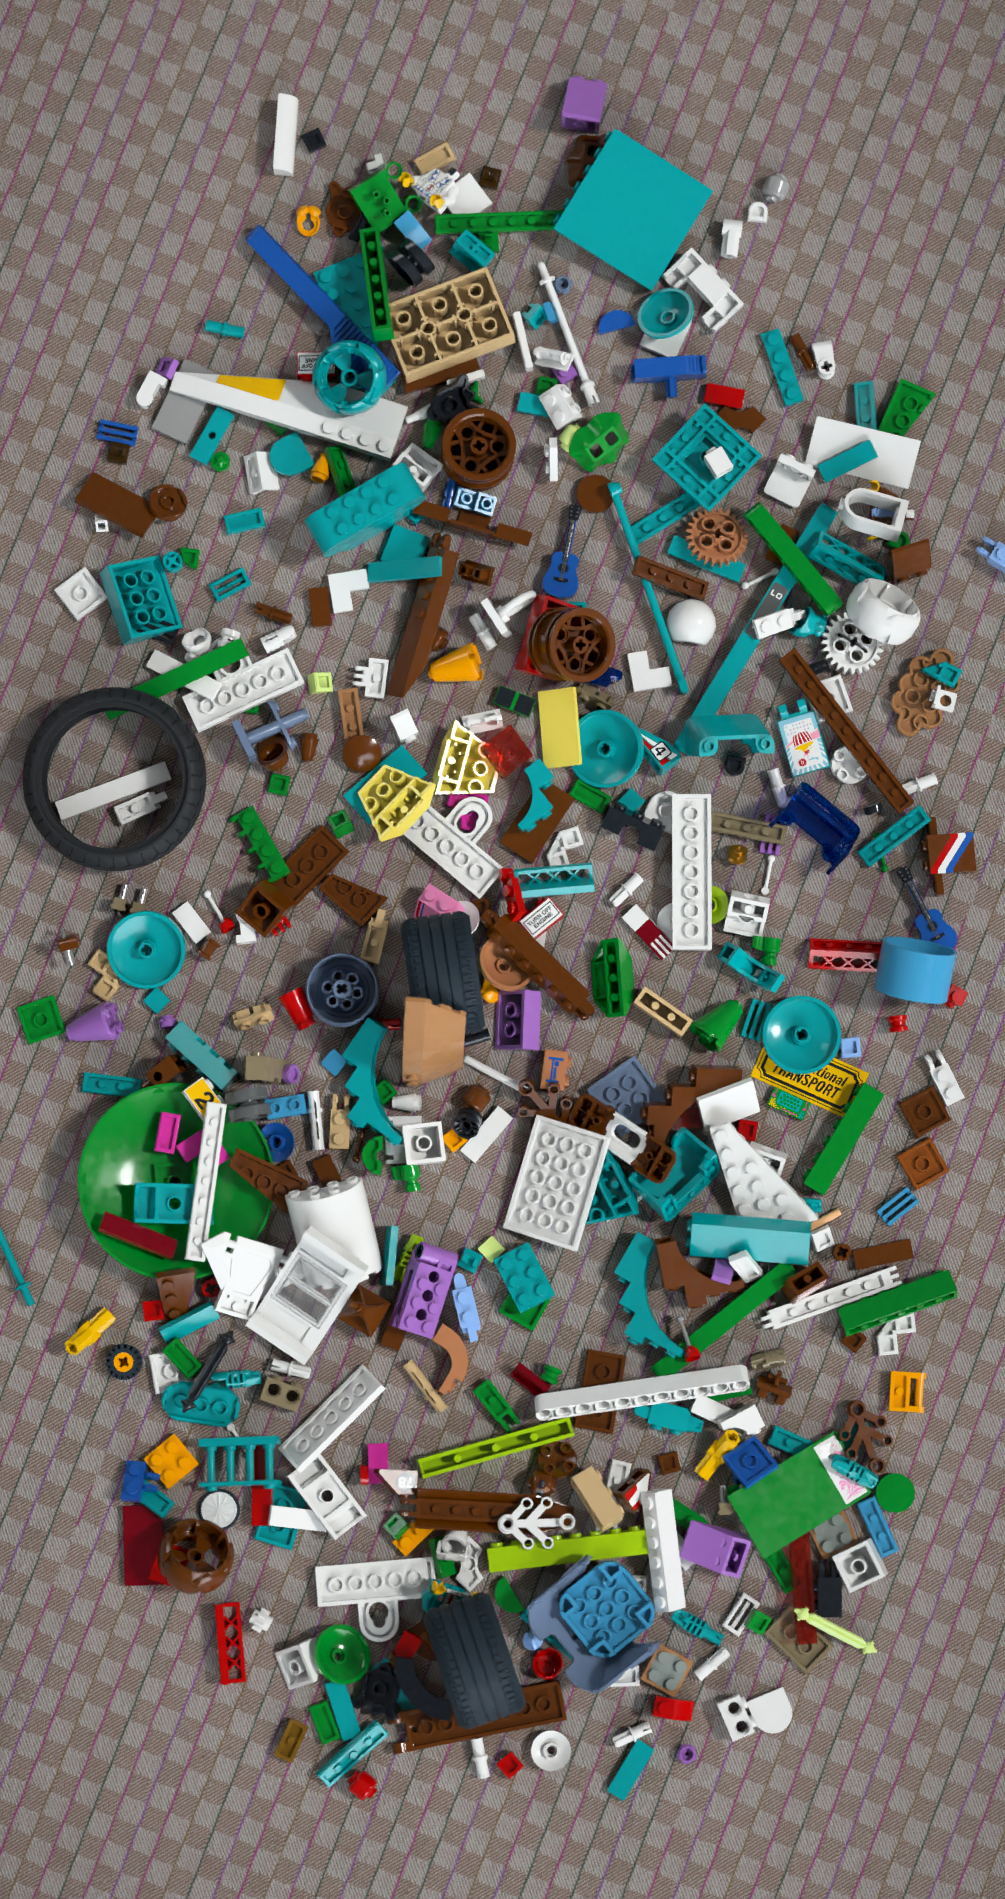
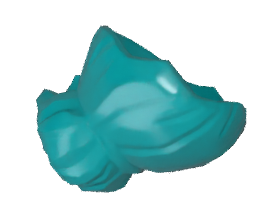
[789,607,827,637]

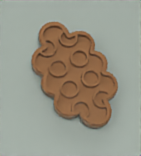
[890,648,960,737]

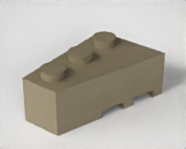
[245,1052,289,1084]

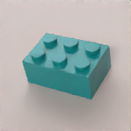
[493,1242,556,1314]

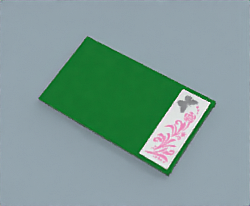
[726,1430,871,1559]

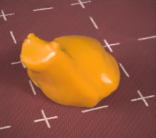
[481,977,498,1004]

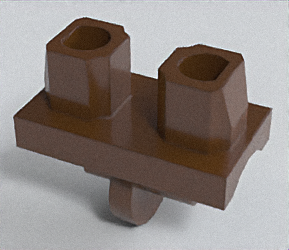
[458,559,495,586]
[756,1370,793,1405]

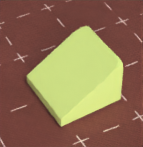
[307,672,333,694]

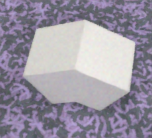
[95,514,109,532]

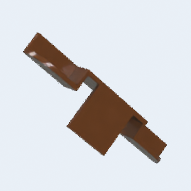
[413,501,532,546]

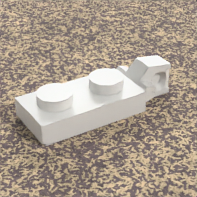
[752,608,806,639]
[114,791,169,826]

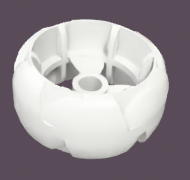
[846,578,921,645]

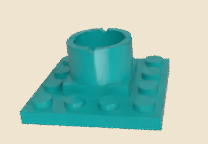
[652,403,762,513]

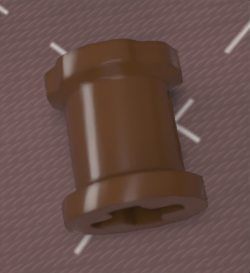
[195,936,221,961]
[832,1243,851,1261]

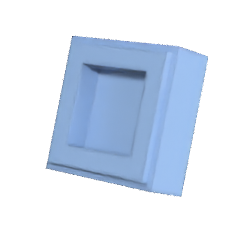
[840,1037,861,1059]

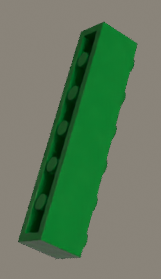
[359,227,395,342]
[802,1082,885,1196]
[837,1269,958,1337]

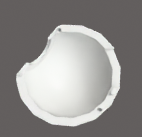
[666,599,716,646]

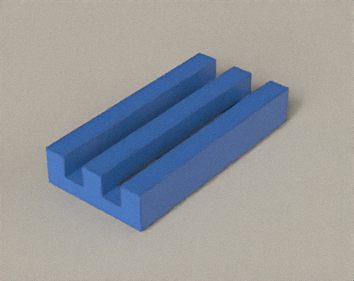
[96,419,139,447]

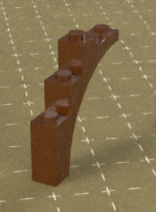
[640,1064,743,1143]

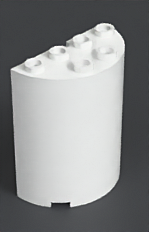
[285,1176,383,1289]

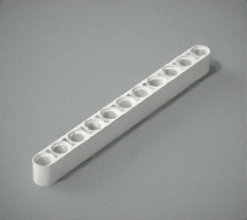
[534,1365,750,1420]

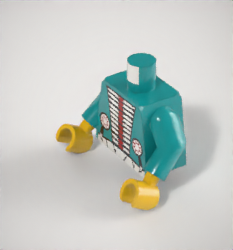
[421,1578,478,1612]

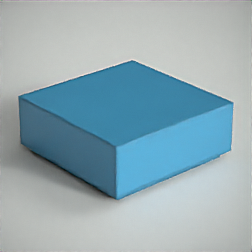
[542,301,559,325]

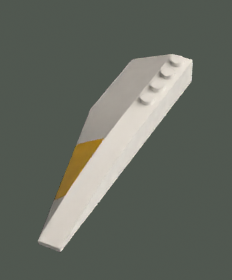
[169,372,408,462]

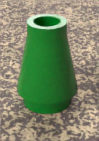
[422,419,442,449]

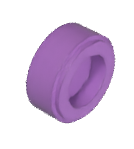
[282,1064,300,1084]

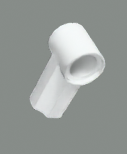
[721,219,743,259]

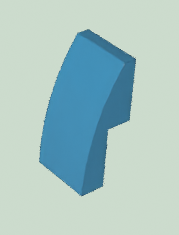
[393,210,432,249]
[452,486,497,517]

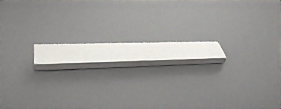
[185,1101,227,1262]

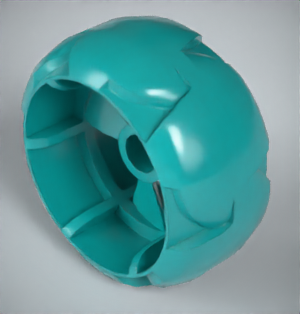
[312,340,387,415]

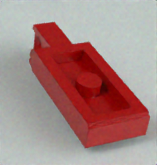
[499,868,526,922]

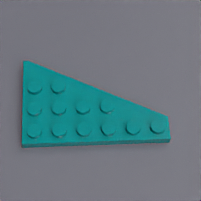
[313,244,384,347]

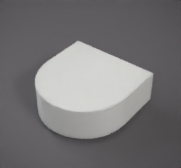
[747,202,768,223]

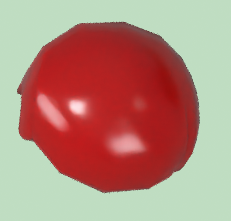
[532,1647,563,1680]

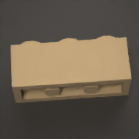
[633,987,693,1038]
[570,1466,624,1533]

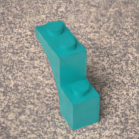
[518,758,554,833]

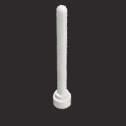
[463,1055,549,1105]

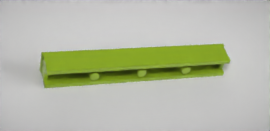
[417,1417,575,1479]

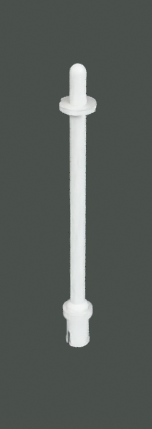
[538,262,600,407]

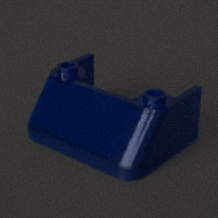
[768,782,860,875]

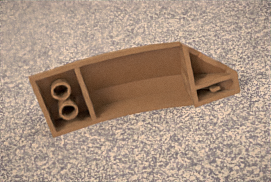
[402,997,466,1086]

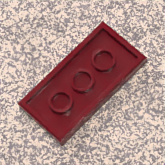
[123,1505,165,1586]

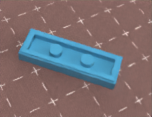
[856,1496,899,1559]

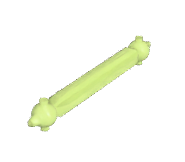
[794,1607,877,1654]

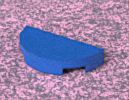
[598,310,636,335]

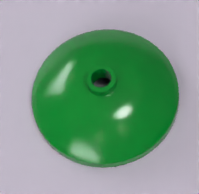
[314,1624,370,1685]

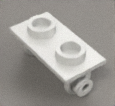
[533,346,575,371]
[462,709,504,734]

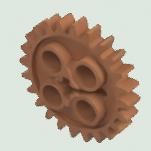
[685,508,748,568]

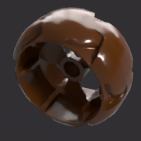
[157,1518,234,1594]

